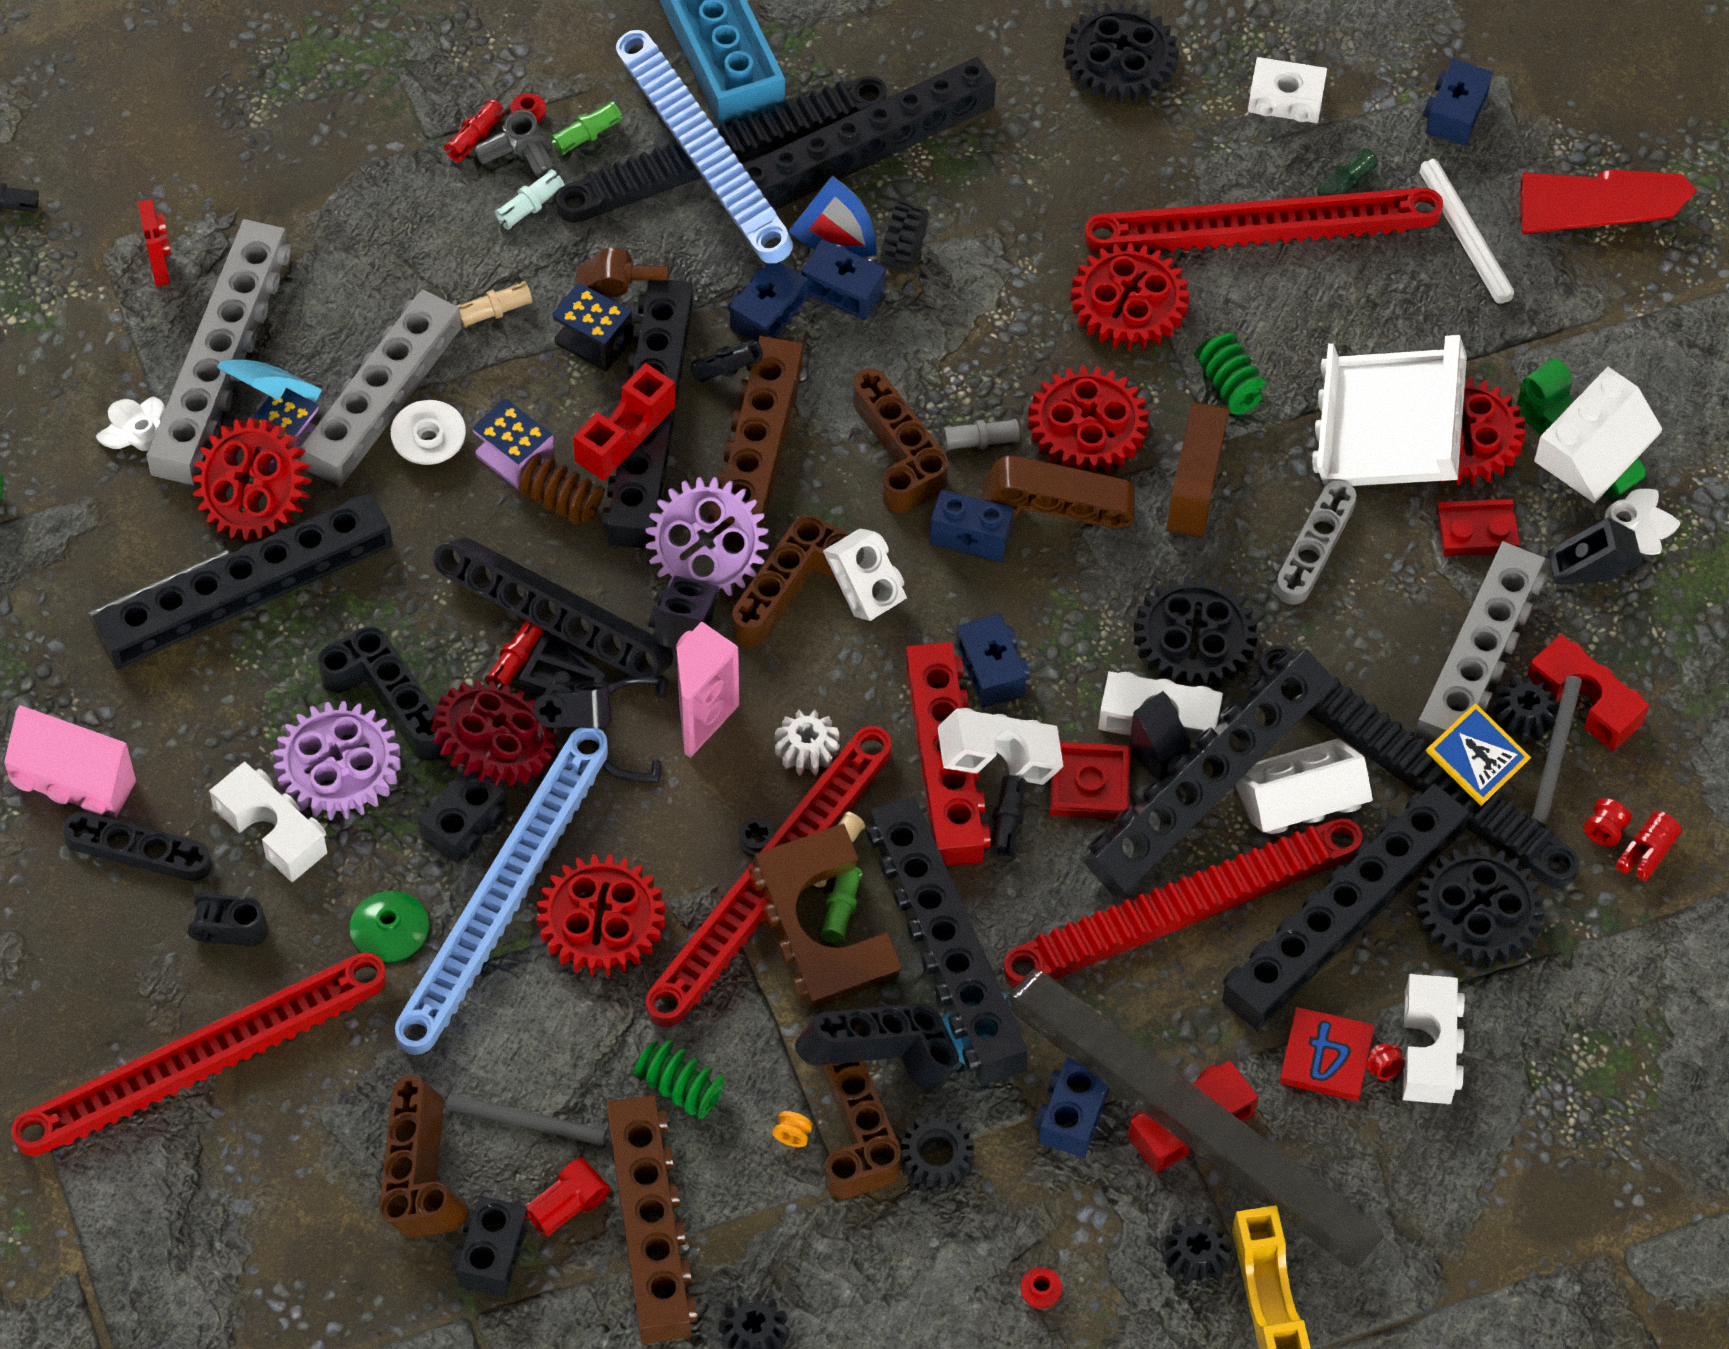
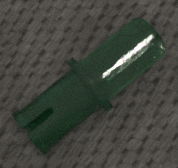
[1317,148,1378,196]

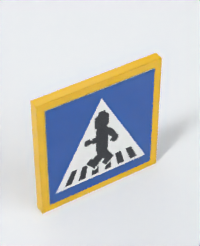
[1425,703,1531,806]

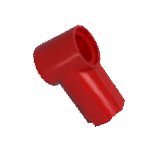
[526,1157,611,1237]

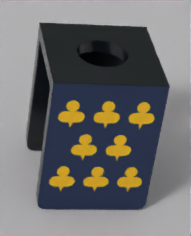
[552,283,633,372]

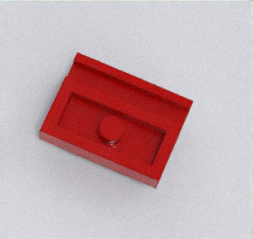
[137,199,171,287]
[1436,499,1520,556]

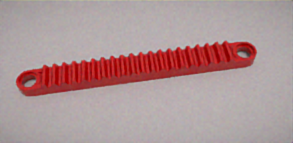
[1084,188,1443,253]
[646,726,891,1027]
[1003,818,1363,991]
[11,953,387,1156]

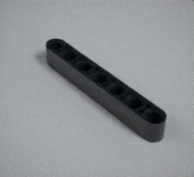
[433,537,674,680]

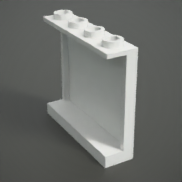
[1312,335,1467,487]

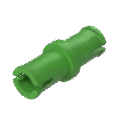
[550,101,623,156]
[820,866,862,944]

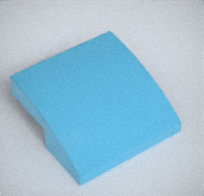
[217,360,322,402]

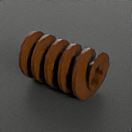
[519,454,605,526]

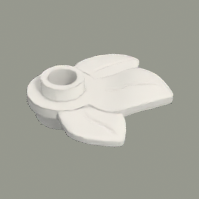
[96,396,165,451]
[1604,489,1680,555]

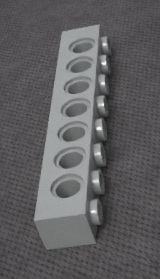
[146,219,291,485]

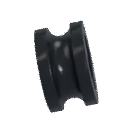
[739,817,774,857]

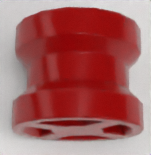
[1583,798,1632,847]

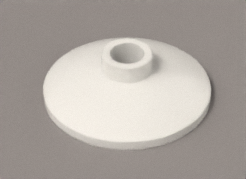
[391,400,466,465]

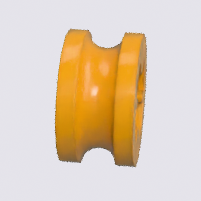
[772,1111,813,1147]

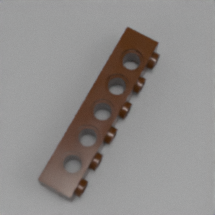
[708,336,803,545]
[606,1095,698,1345]

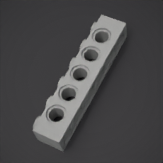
[299,289,461,488]
[1415,541,1547,745]

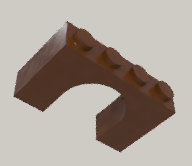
[749,823,902,1010]

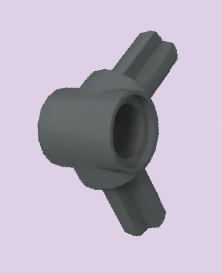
[474,110,554,177]

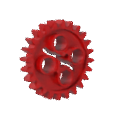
[1070,243,1190,350]
[1028,365,1149,473]
[1441,377,1525,486]
[192,418,312,542]
[536,854,666,977]

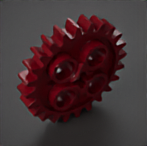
[431,680,557,786]

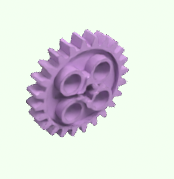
[645,477,769,598]
[273,701,401,820]

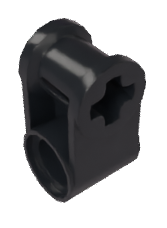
[534,680,612,728]
[187,892,268,947]

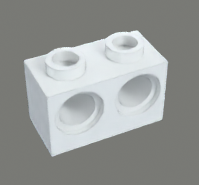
[823,529,907,621]

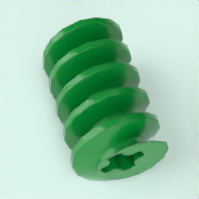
[1193,332,1267,415]
[634,1039,726,1121]

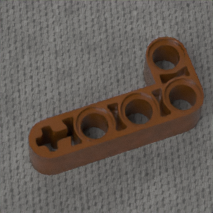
[854,368,948,513]
[1166,401,1230,538]
[982,456,1135,529]
[732,515,858,648]
[821,1061,901,1199]
[379,1075,468,1238]

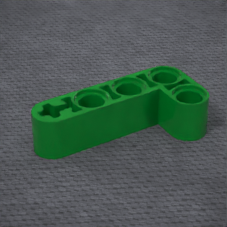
[1517,358,1645,499]

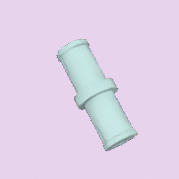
[495,169,565,230]

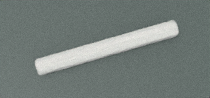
[1420,159,1514,304]

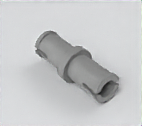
[942,419,1020,451]

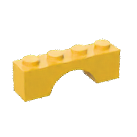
[1232,1205,1311,1349]

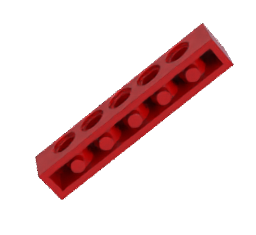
[906,642,990,867]

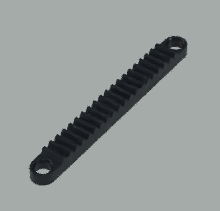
[556,76,887,223]
[1259,645,1579,888]

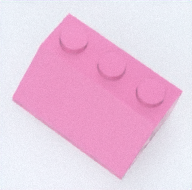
[676,622,739,758]
[4,705,136,819]

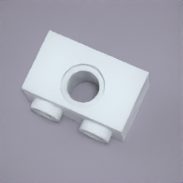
[1248,57,1327,123]

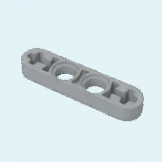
[1276,480,1356,605]

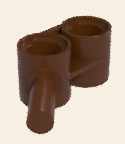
[574,248,669,297]

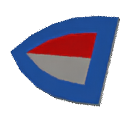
[788,176,877,257]

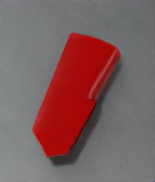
[1519,170,1697,234]

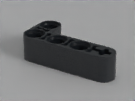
[318,626,443,760]
[795,1004,959,1090]

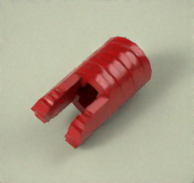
[1615,811,1682,881]

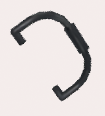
[590,675,667,783]

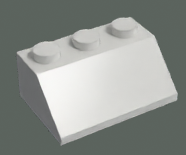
[1534,367,1662,503]
[1235,738,1373,834]

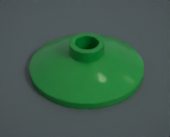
[350,891,429,964]

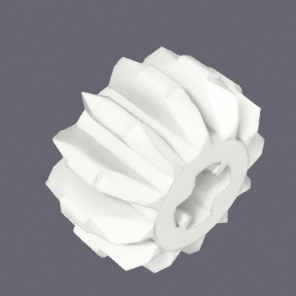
[775,709,840,776]

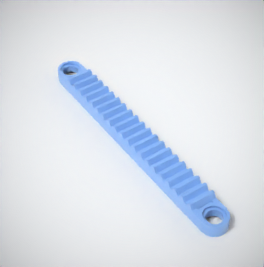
[616,30,793,263]
[395,727,608,1055]

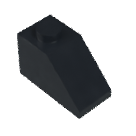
[1548,517,1642,585]
[1129,691,1191,781]

